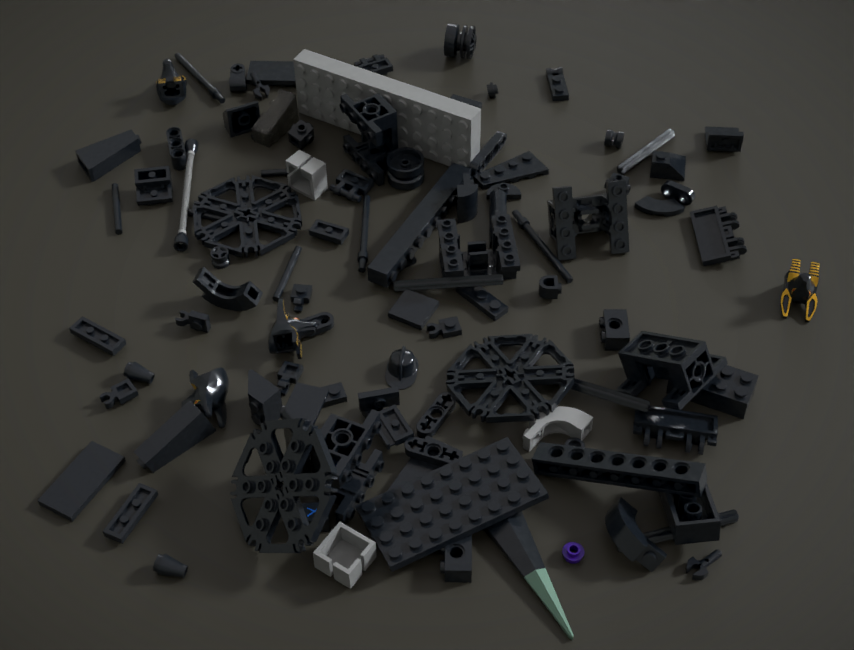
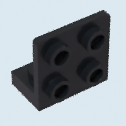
[705,126,744,152]

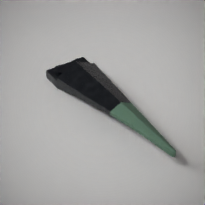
[483,511,574,640]

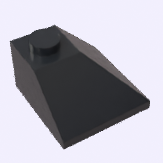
[650,151,686,181]

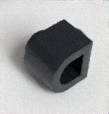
[538,275,562,299]

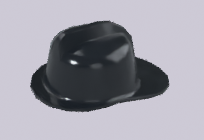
[385,346,419,390]

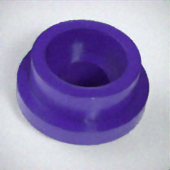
[562,542,584,564]

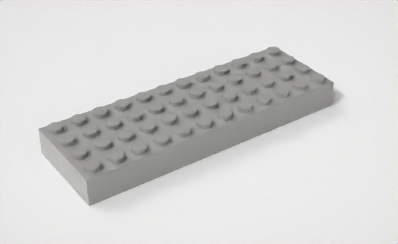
[293,49,481,168]

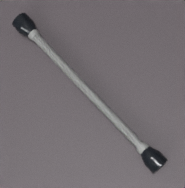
[174,139,198,252]

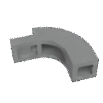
[522,406,593,452]

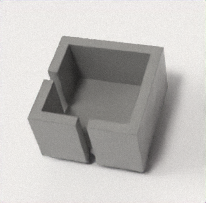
[286,150,328,201]
[313,522,377,589]

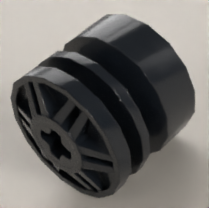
[444,23,477,59]

